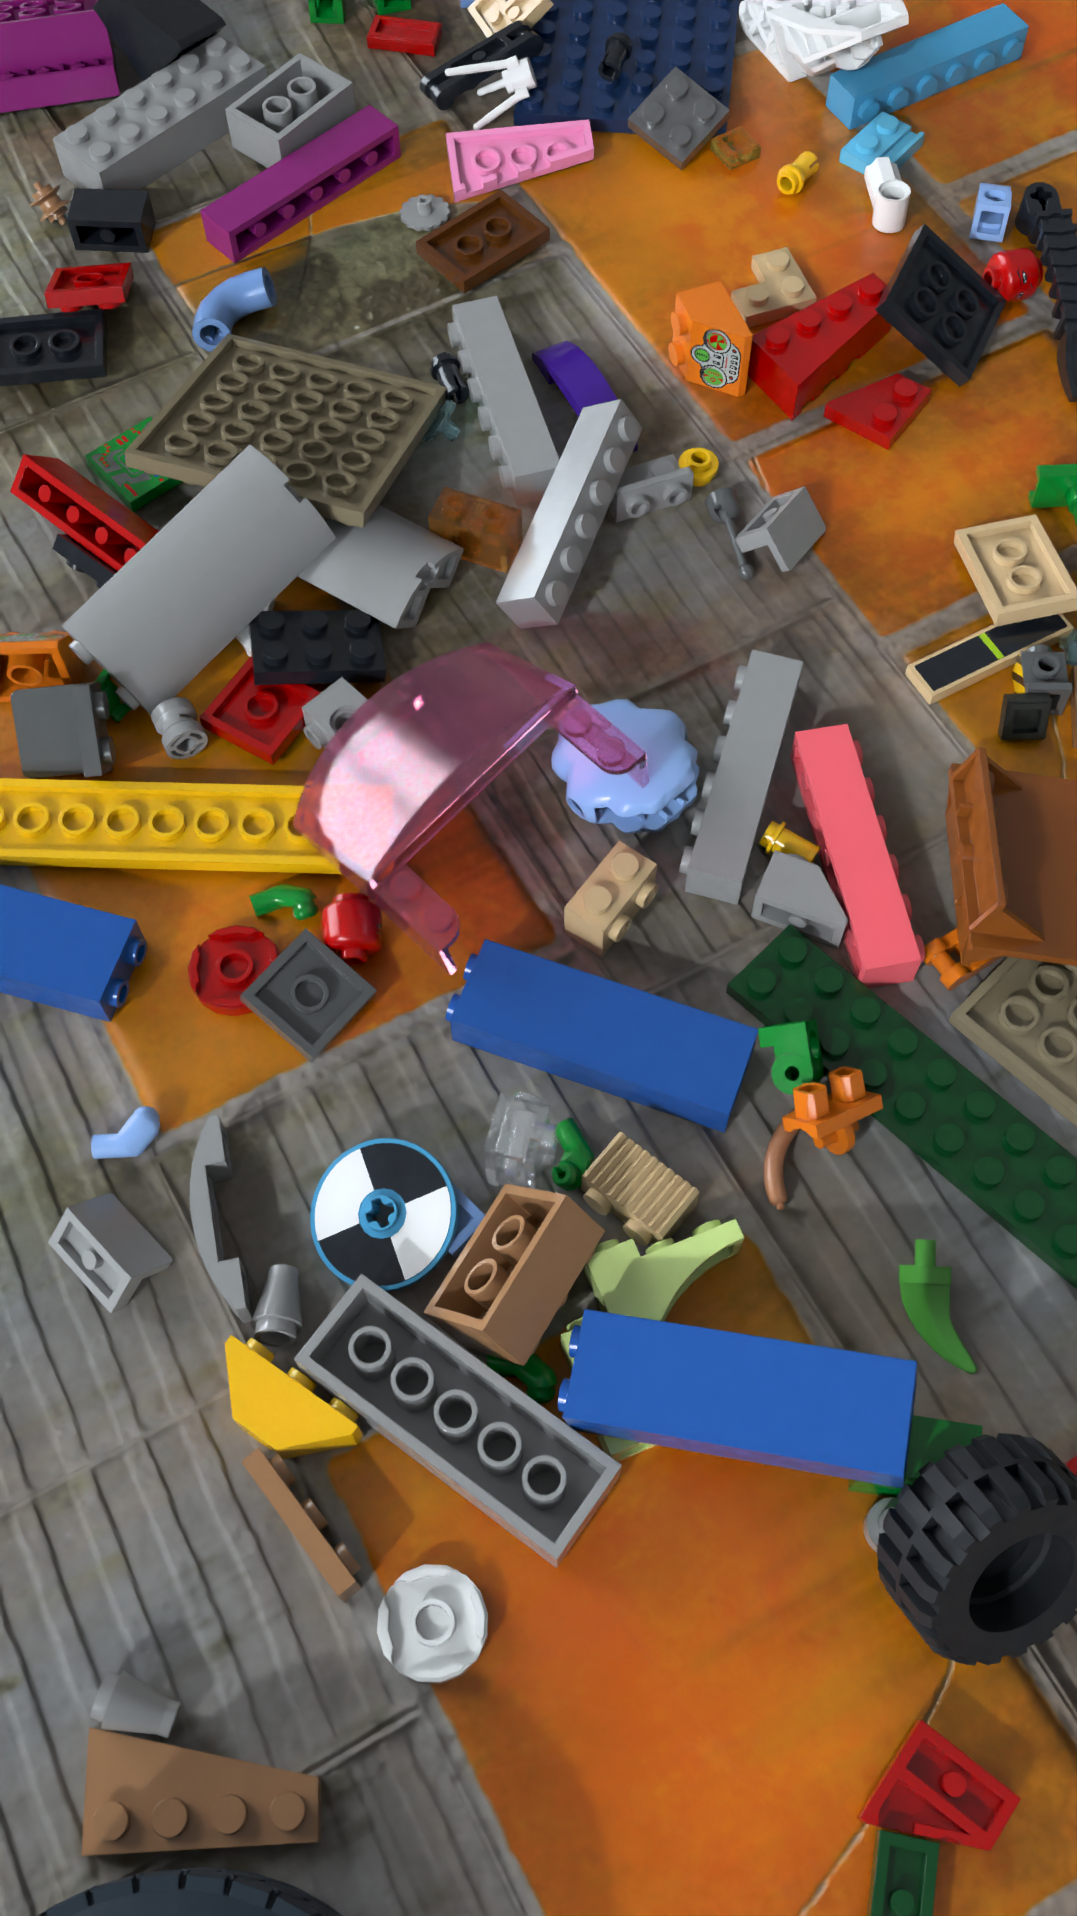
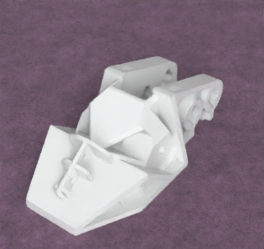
[739,0,909,82]

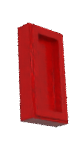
[367,15,442,57]

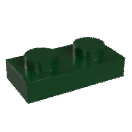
[867,1830,939,1916]

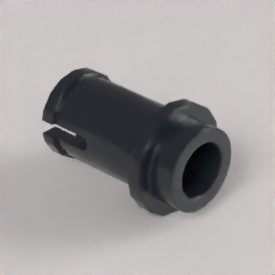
[598,32,632,82]
[430,352,469,405]

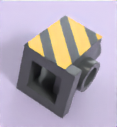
[1012,644,1073,715]

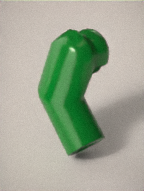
[249,884,318,920]
[487,1353,558,1404]

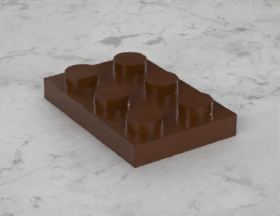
[416,190,550,294]

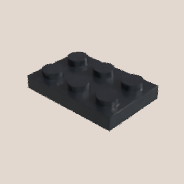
[0,309,107,387]
[248,609,386,685]

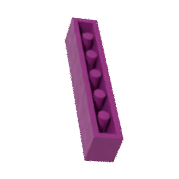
[200,104,401,263]

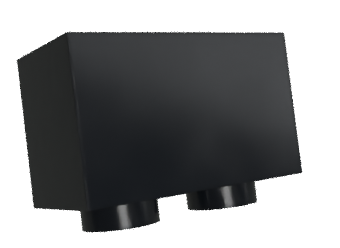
[66,188,156,253]

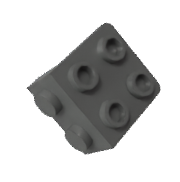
[11,681,116,779]

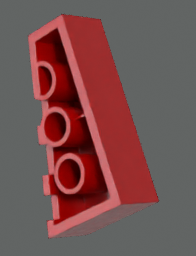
[748,272,891,421]

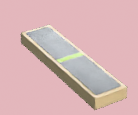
[905,613,1074,705]

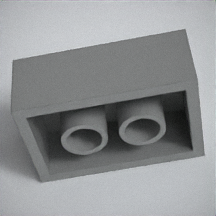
[225,53,356,168]

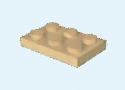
[954,514,1077,627]

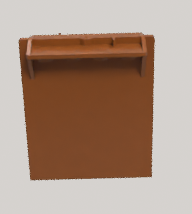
[945,747,1077,966]

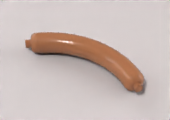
[764,1108,800,1210]

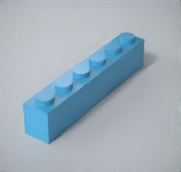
[825,3,1029,130]

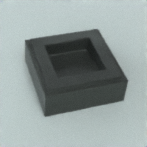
[998,693,1052,741]

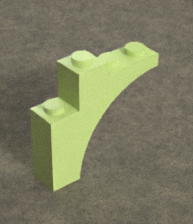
[561,1218,744,1462]

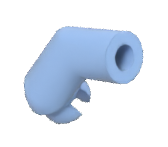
[91,1106,160,1159]

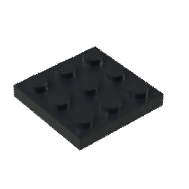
[875,224,1007,387]

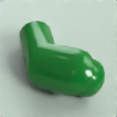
[552,1118,594,1191]

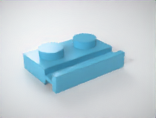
[839,111,925,175]

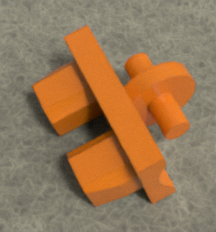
[782,1066,883,1155]

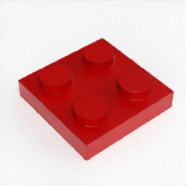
[44,262,134,312]
[199,656,321,765]

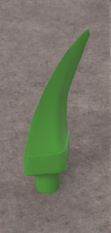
[899,1239,977,1374]

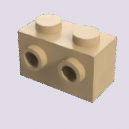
[564,841,659,957]

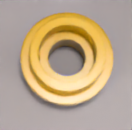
[678,448,719,487]

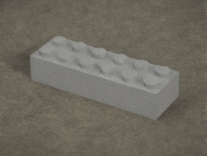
[53,34,267,191]
[294,1274,622,1568]

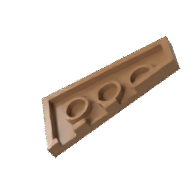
[81,1727,321,1856]

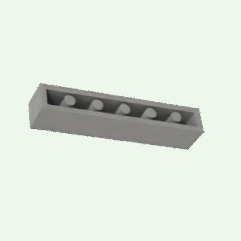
[447,296,560,505]
[496,399,643,629]
[679,649,804,905]

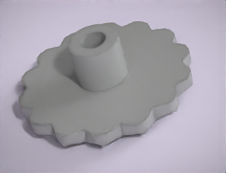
[399,194,451,231]

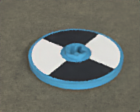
[310,1138,459,1292]

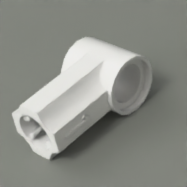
[864,157,911,233]

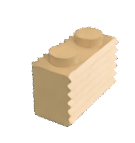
[581,1132,700,1247]

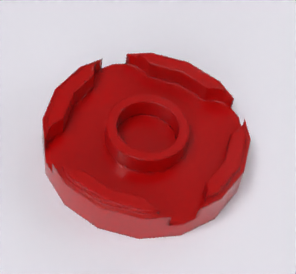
[188,925,280,1016]

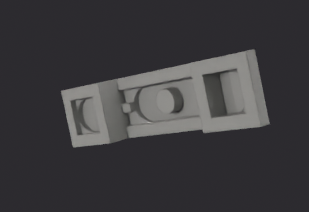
[190,1115,253,1323]

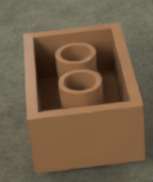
[423,1184,605,1366]

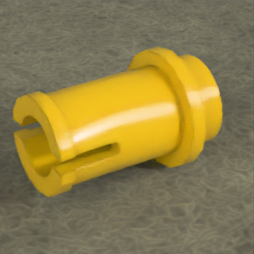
[777,151,819,195]
[759,821,821,863]

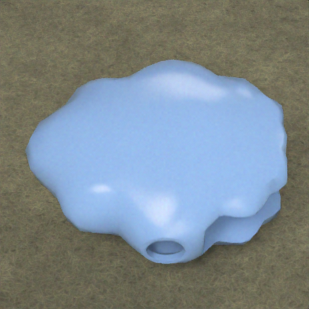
[551,699,699,834]

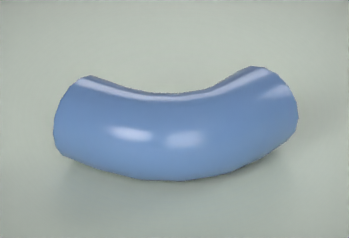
[192,267,277,352]

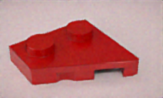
[823,373,932,450]
[856,1720,1021,1851]

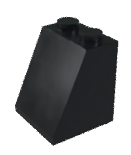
[93,0,226,81]

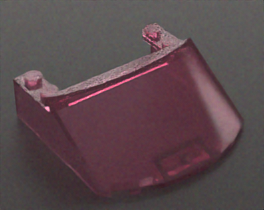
[293,643,649,976]

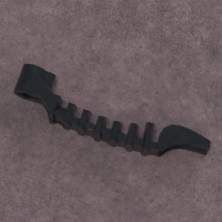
[1015,182,1077,402]

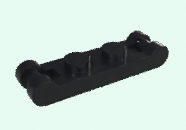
[420,20,544,110]

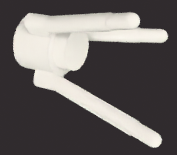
[445,55,537,130]

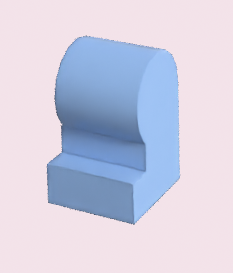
[969,183,1012,243]

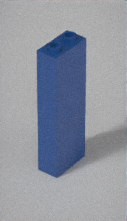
[0,884,147,1022]
[446,939,758,1133]
[558,1309,918,1488]

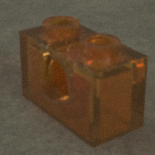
[428,486,523,573]

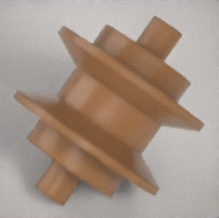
[30,181,71,225]

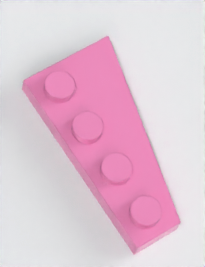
[446,119,594,202]

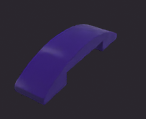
[532,341,638,453]

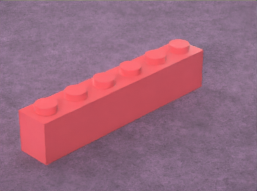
[790,724,925,988]

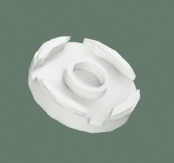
[377,1564,488,1684]

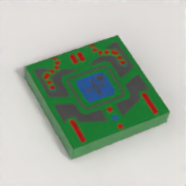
[85,416,183,512]

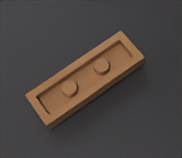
[241,1447,362,1603]

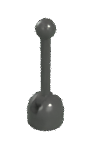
[705,487,754,581]

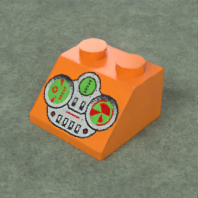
[668,281,753,397]
[0,631,84,702]

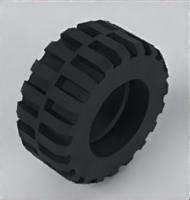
[877,1433,1077,1666]

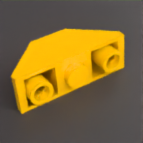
[225,1335,364,1460]

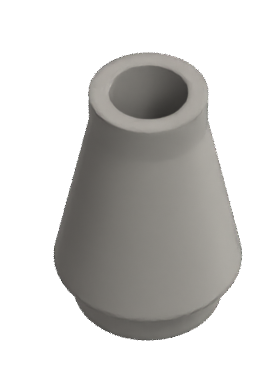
[251,1264,303,1347]
[89,1670,181,1738]

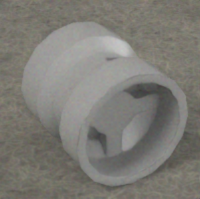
[151,697,208,760]

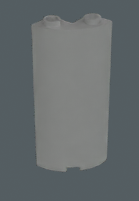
[62,444,336,715]
[298,505,464,629]

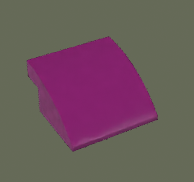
[0,0,120,113]

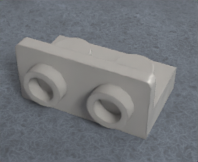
[608,454,694,523]

